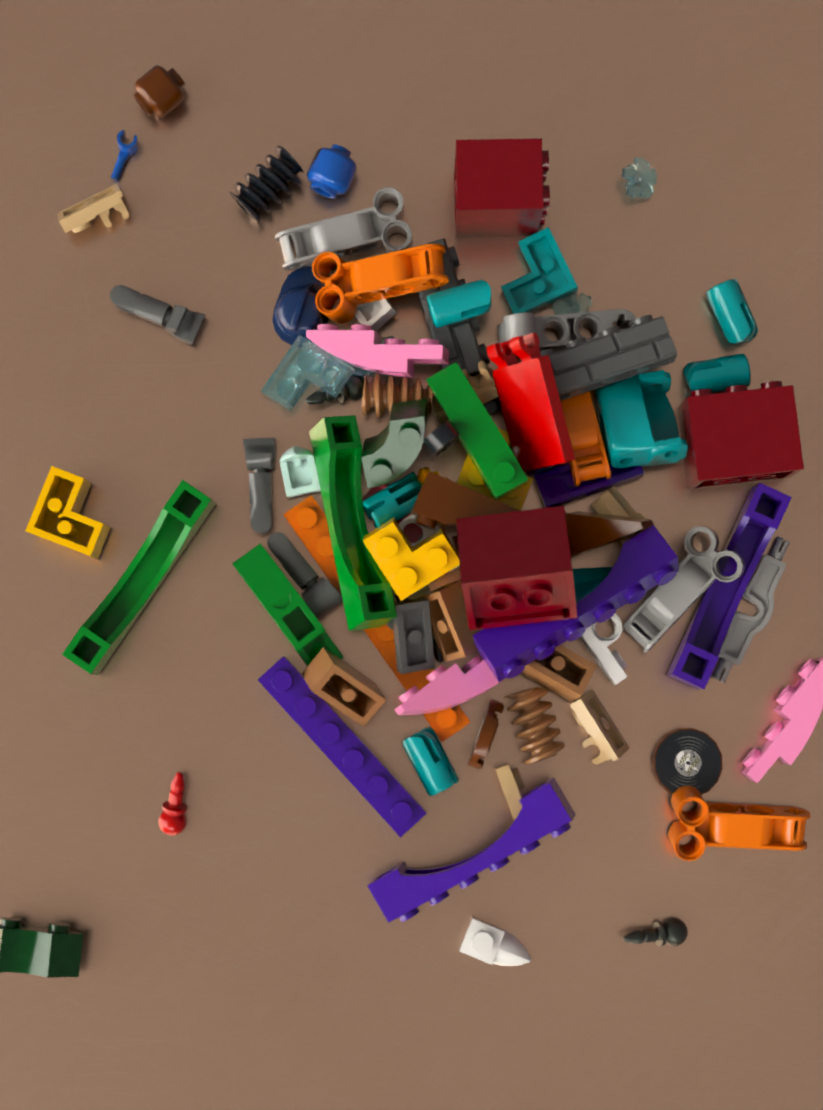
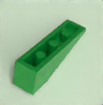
[426,362,528,500]

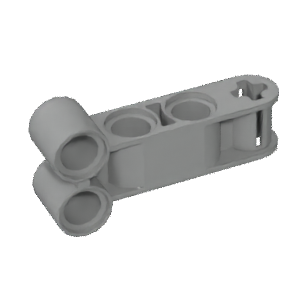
[275,187,413,271]
[497,309,636,360]
[622,526,745,654]

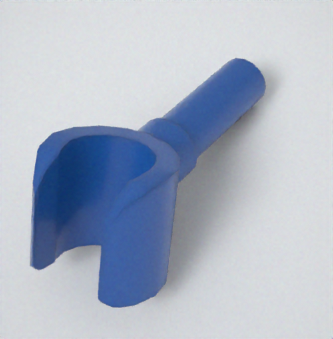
[110,130,139,181]

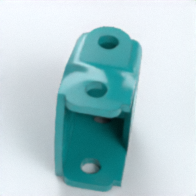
[595,370,688,468]

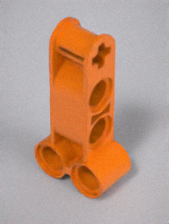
[312,244,449,324]
[561,391,611,487]
[668,786,811,861]

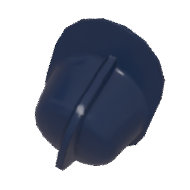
[272,266,334,346]

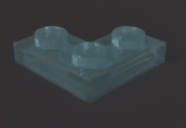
[261,335,355,411]

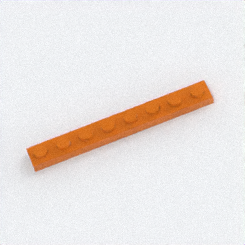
[283,495,470,742]

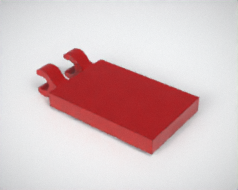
[487,332,576,472]

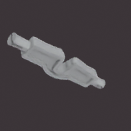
[712,537,791,683]

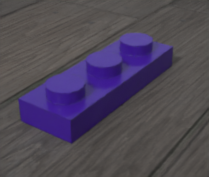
[534,461,644,508]

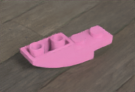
[306,324,449,378]
[395,655,504,715]
[740,657,823,783]

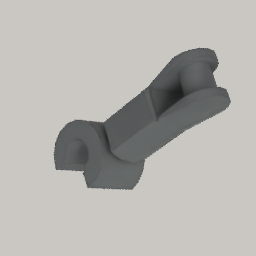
[110,285,205,345]
[243,438,277,534]
[267,532,343,620]

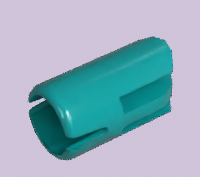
[706,279,758,343]
[426,280,492,328]
[683,354,751,392]
[362,471,422,528]
[403,727,459,796]

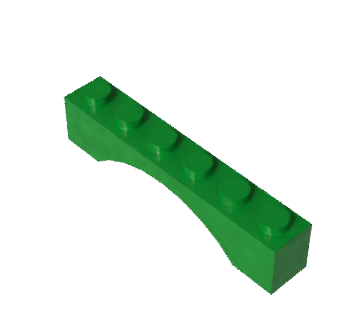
[309,415,397,631]
[62,480,216,675]

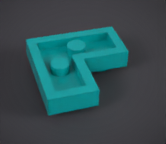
[501,227,578,314]

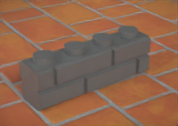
[417,238,490,376]
[540,315,677,401]

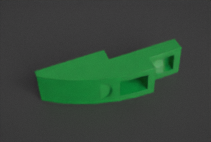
[232,543,344,666]

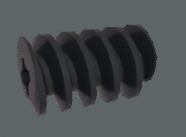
[229,145,304,222]

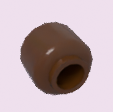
[133,65,185,118]

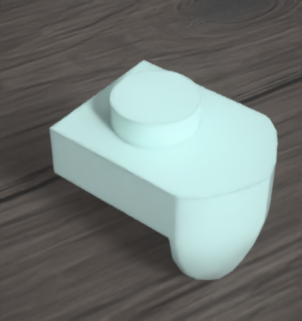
[279,446,321,498]

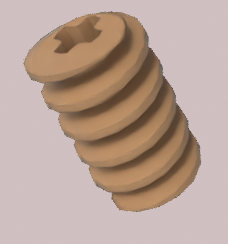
[362,373,433,418]
[504,687,565,765]

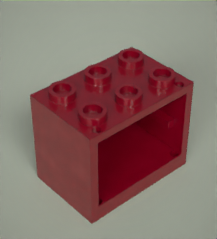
[454,138,550,237]
[677,381,804,489]
[456,506,578,631]

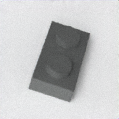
[393,597,435,674]

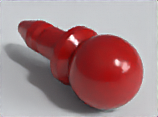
[158,772,187,836]

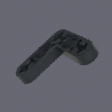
[422,397,502,460]

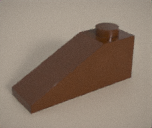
[410,471,521,530]
[565,511,654,558]

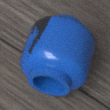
[307,144,357,199]

